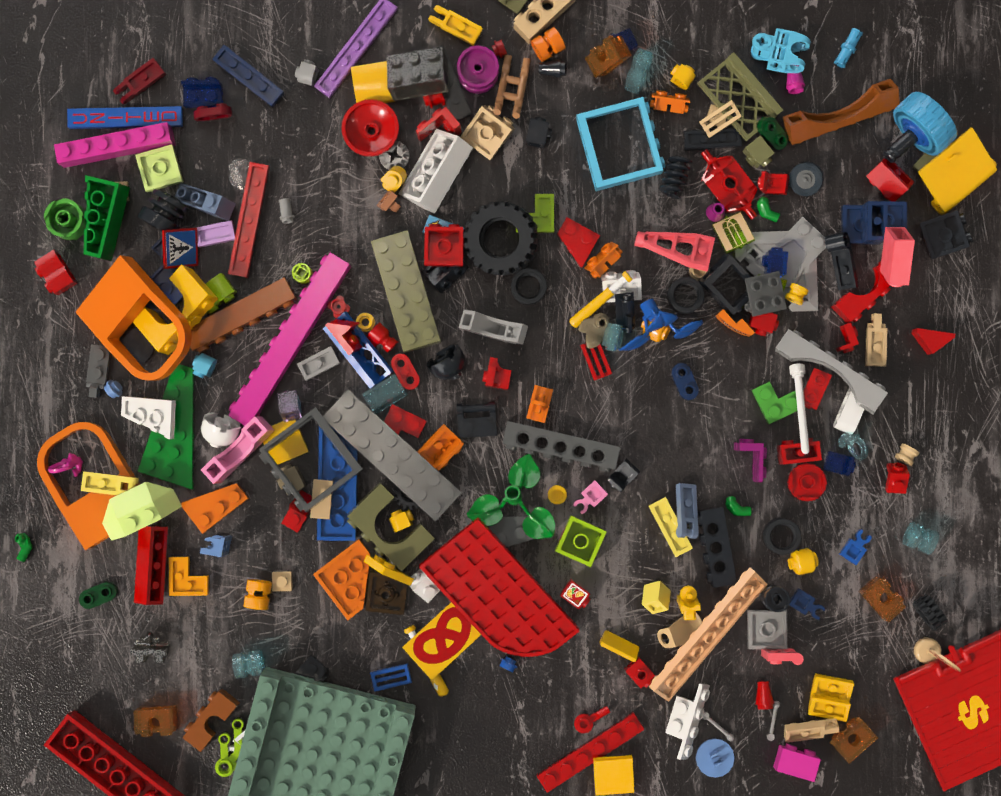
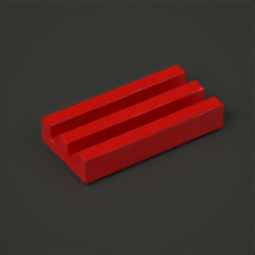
[580,343,612,381]

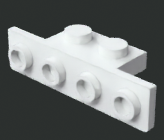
[666,684,710,760]

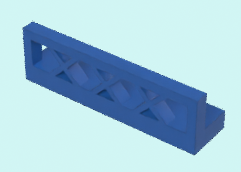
[323,311,393,389]

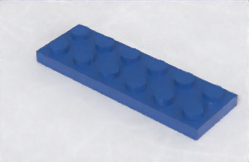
[317,426,358,541]

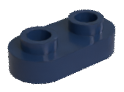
[671,363,699,400]

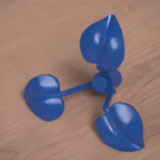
[618,299,704,351]

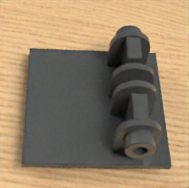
[745,271,787,317]

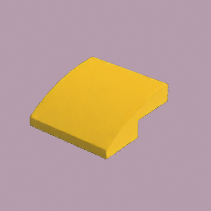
[351,61,395,103]
[808,673,854,722]

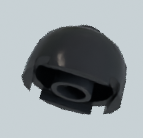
[427,344,466,380]

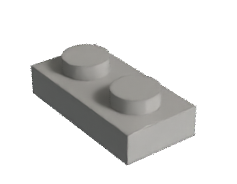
[297,346,340,381]

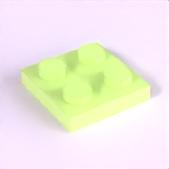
[135,144,184,192]

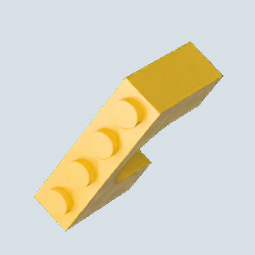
[133,264,218,355]

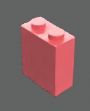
[880,227,915,287]

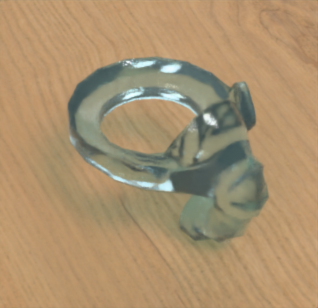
[838,433,868,460]

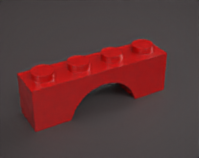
[831,261,891,324]

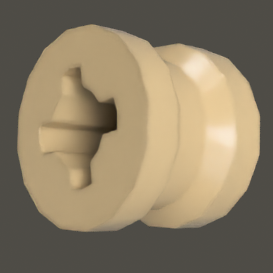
[895,443,919,466]

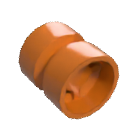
[530,27,566,62]

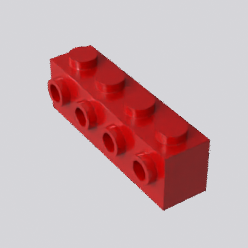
[134,525,168,605]

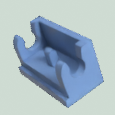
[200,535,232,557]

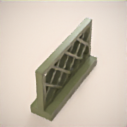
[697,52,783,141]

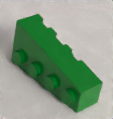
[84,175,130,261]

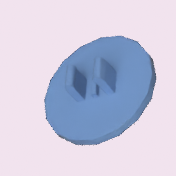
[696,738,734,778]

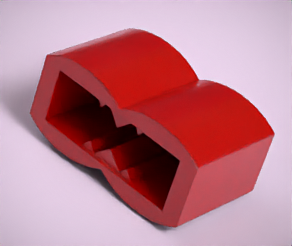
[34,250,78,296]

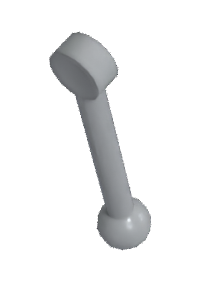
[766,701,780,741]
[702,712,734,741]

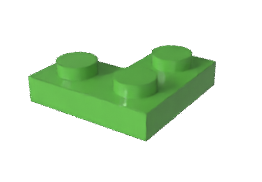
[751,382,797,424]

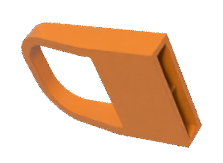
[76,255,192,381]
[37,422,140,550]

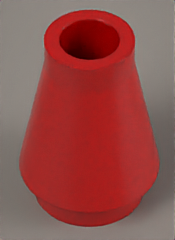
[755,681,775,710]

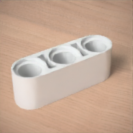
[833,388,864,435]

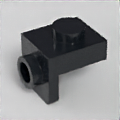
[607,458,640,492]

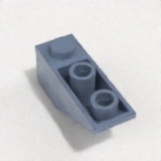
[175,183,236,221]

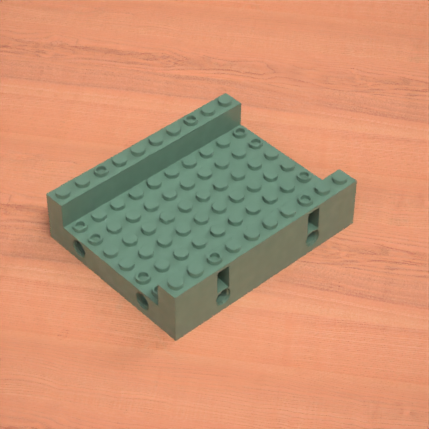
[228,667,416,796]

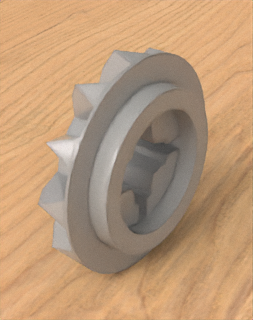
[379,141,409,170]

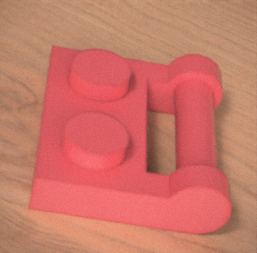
[761,648,804,665]

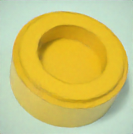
[548,485,567,505]

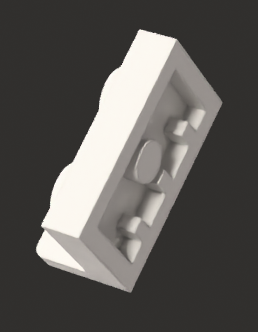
[601,270,642,303]

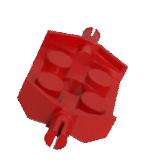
[701,149,757,220]

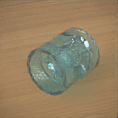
[902,522,939,555]
[232,650,265,679]

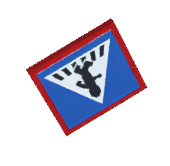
[162,227,198,269]

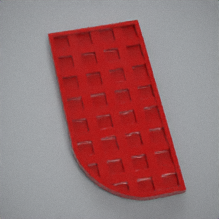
[419,517,580,657]

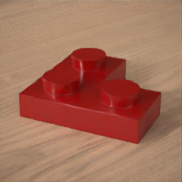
[384,404,427,438]

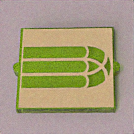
[712,212,755,254]

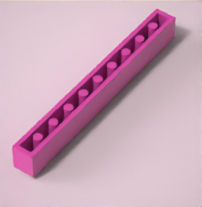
[228,252,351,426]

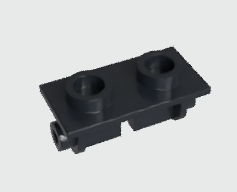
[615,291,635,333]

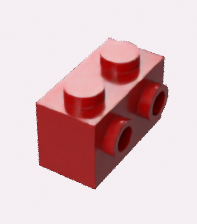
[866,158,914,202]
[777,438,822,465]

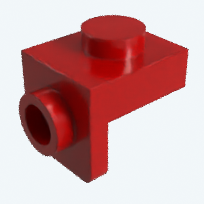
[758,171,789,195]
[836,323,859,353]
[885,462,910,494]

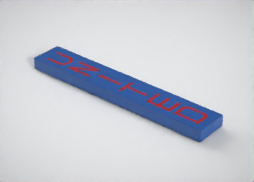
[67,106,183,129]

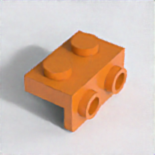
[417,424,464,471]

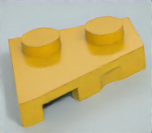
[363,555,414,586]

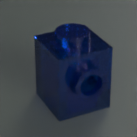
[762,247,788,277]

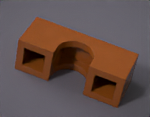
[183,689,240,752]

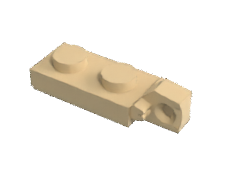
[865,313,887,367]
[784,718,839,743]

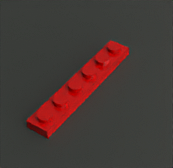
[228,162,270,278]
[536,712,644,793]

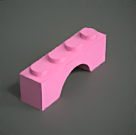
[201,416,275,484]

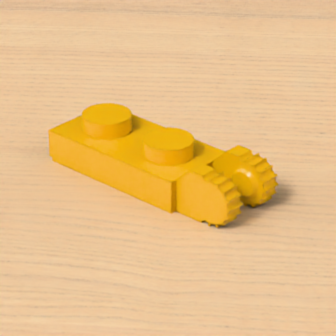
[428,5,483,46]

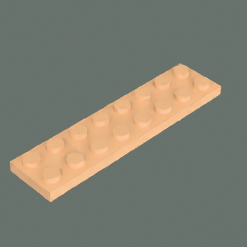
[649,567,768,702]

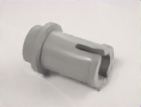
[279,198,295,224]

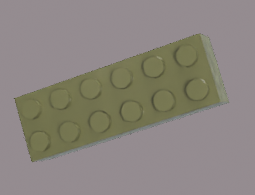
[371,230,441,353]

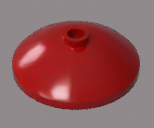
[342,99,399,157]

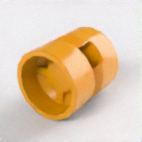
[243,579,272,610]

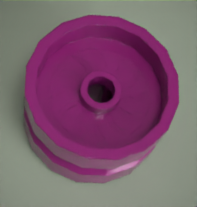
[457,45,499,94]

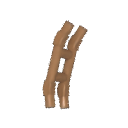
[493,55,531,119]

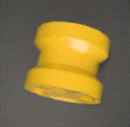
[785,283,809,305]

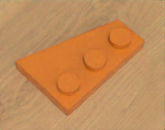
[181,483,249,534]

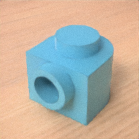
[192,353,217,378]

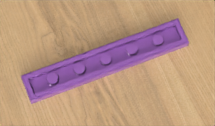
[314,0,398,98]

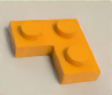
[169,556,209,596]

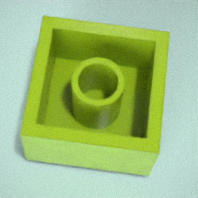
[555,515,607,567]

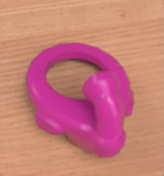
[48,453,83,477]

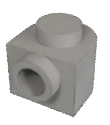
[295,59,319,86]

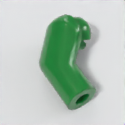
[757,197,780,222]
[725,496,751,516]
[15,533,32,562]

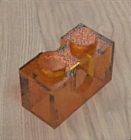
[585,35,632,78]
[858,576,906,622]
[134,705,178,737]
[829,717,878,764]

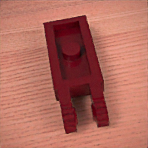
[113,58,166,105]

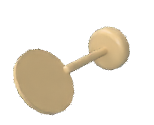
[914,637,961,672]

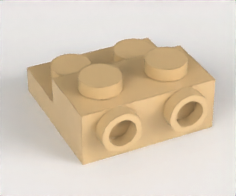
[460,105,515,160]

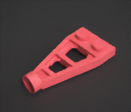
[634,231,715,271]

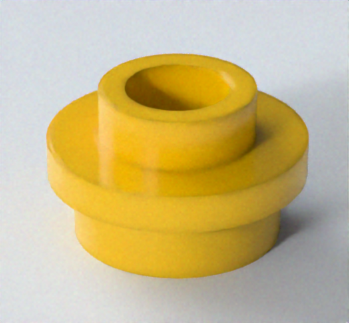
[356,313,375,332]

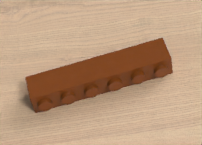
[190,277,298,353]

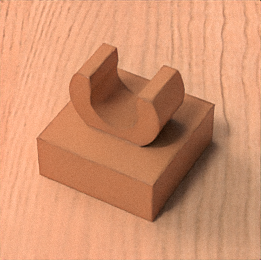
[376,191,401,212]

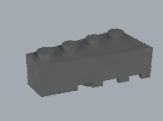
[465,515,533,547]

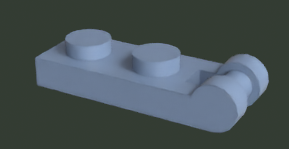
[676,483,699,539]

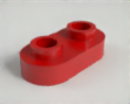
[391,354,420,390]

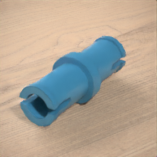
[834,28,863,68]

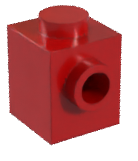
[748,313,779,336]
[624,656,655,689]

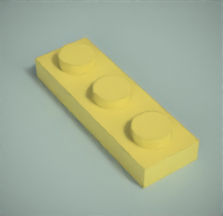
[648,497,693,557]

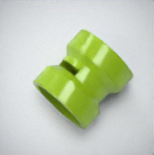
[292,263,313,284]

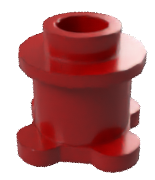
[423,85,445,109]

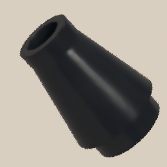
[539,59,567,78]

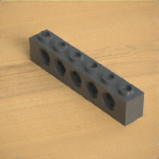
[502,421,620,472]

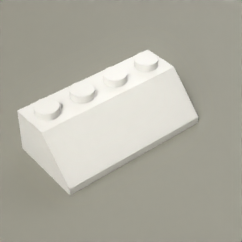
[398,129,473,213]

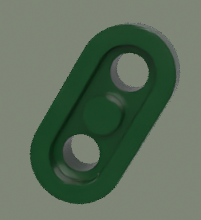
[757,116,788,150]
[79,582,118,609]

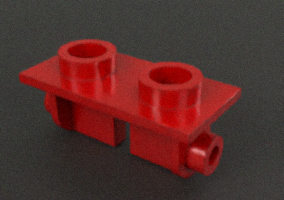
[803,368,832,410]

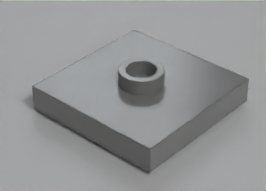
[747,610,787,649]

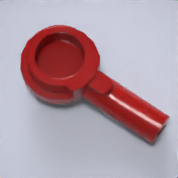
[574,706,610,733]

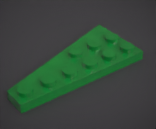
[138,364,194,490]

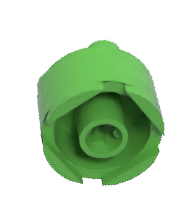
[44,198,86,240]

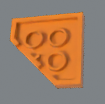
[313,539,371,620]

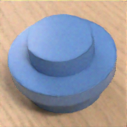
[104,380,122,398]

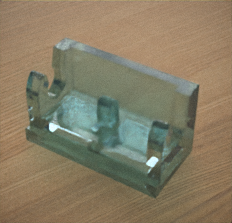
[362,374,408,414]

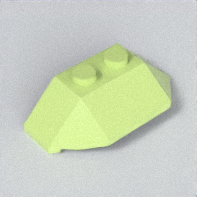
[102,482,182,540]

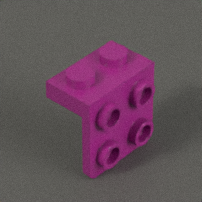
[734,439,767,482]

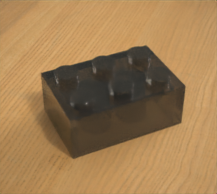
[387,47,449,101]

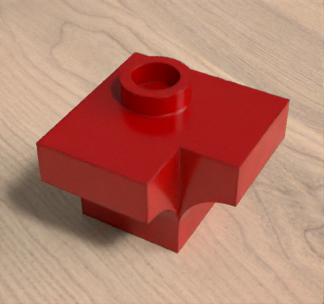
[482,357,511,390]

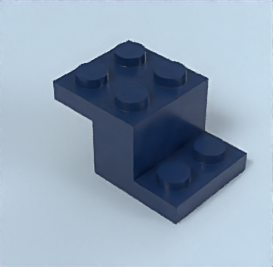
[841,201,907,245]

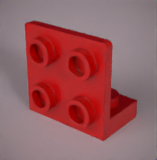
[416,107,462,142]

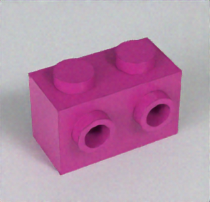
[773,743,821,782]

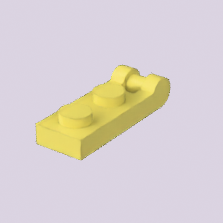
[81,471,139,495]

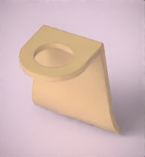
[657,612,702,648]

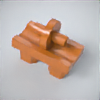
[526,385,553,423]

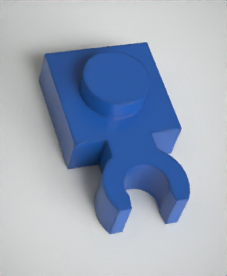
[839,529,872,565]

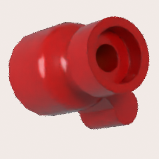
[365,322,398,353]

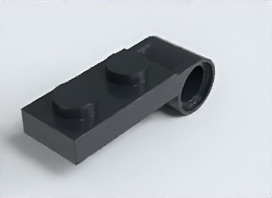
[825,232,859,291]

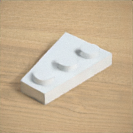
[121,396,176,439]

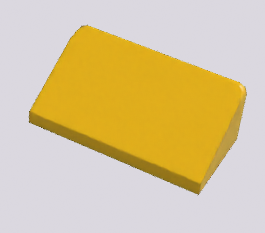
[599,630,639,662]

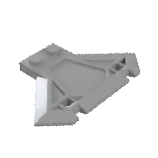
[735,217,826,312]

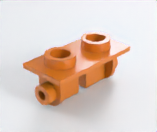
[650,90,690,114]
[584,242,623,279]

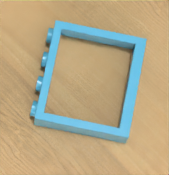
[576,97,665,191]

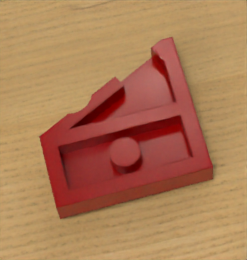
[557,217,600,268]

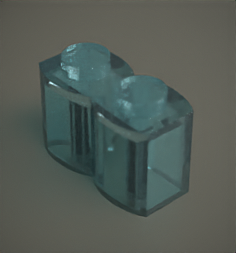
[624,48,653,94]

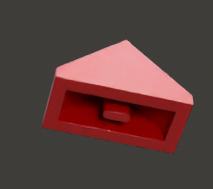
[911,328,955,355]

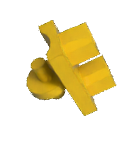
[677,585,700,620]

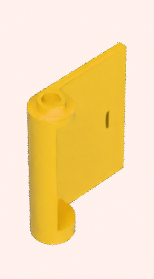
[918,128,997,215]

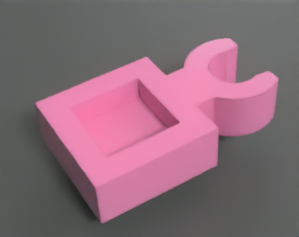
[573,480,608,514]

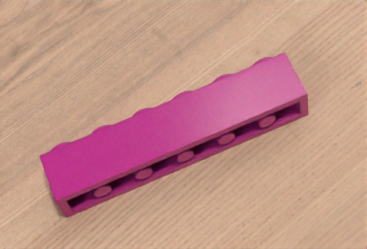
[54,122,176,168]

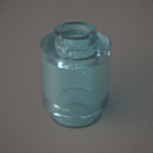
[602,323,624,352]

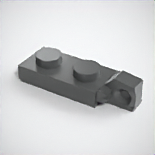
[86,344,111,398]

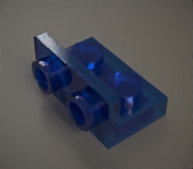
[181,77,223,108]

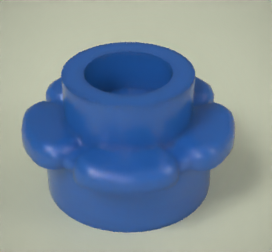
[499,656,518,673]

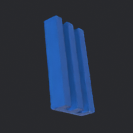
[370,663,412,692]

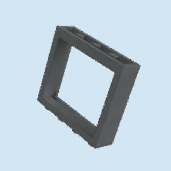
[259,407,363,513]

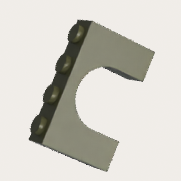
[347,482,435,571]

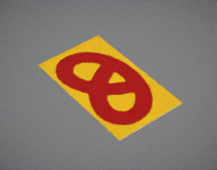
[402,602,481,680]

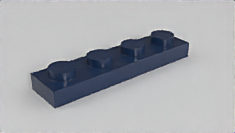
[212,45,284,108]

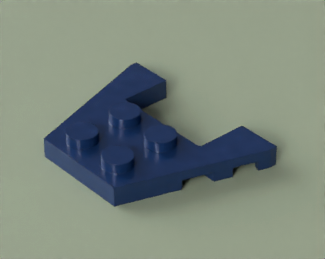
[146,237,183,316]

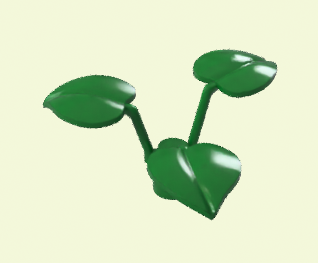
[467,454,555,539]

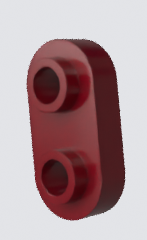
[193,103,232,121]

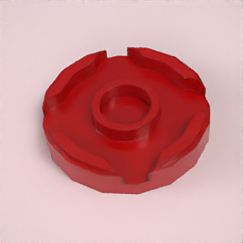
[787,463,827,501]

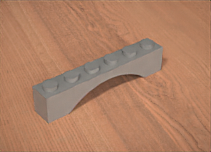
[775,329,888,415]

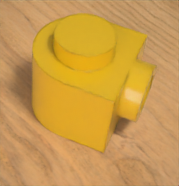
[670,64,696,90]
[381,166,407,193]
[389,509,414,533]

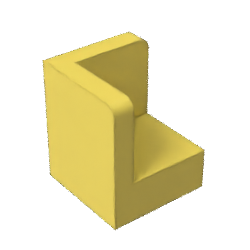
[642,581,671,614]

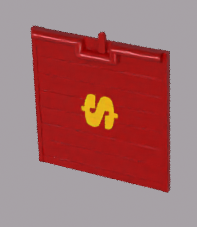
[893,629,1001,791]

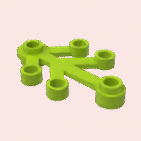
[215,718,244,777]

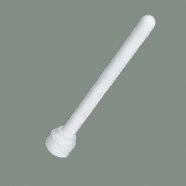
[789,363,809,454]

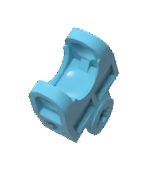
[751,28,811,73]

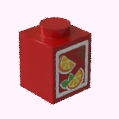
[560,579,591,609]

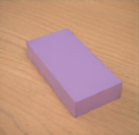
[197,220,236,248]

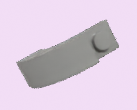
[459,310,528,345]

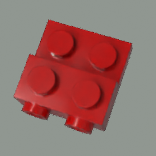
[424,224,464,266]

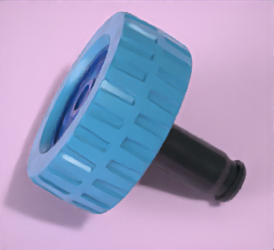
[883,92,957,163]

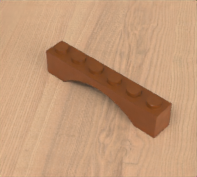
[783,79,900,145]

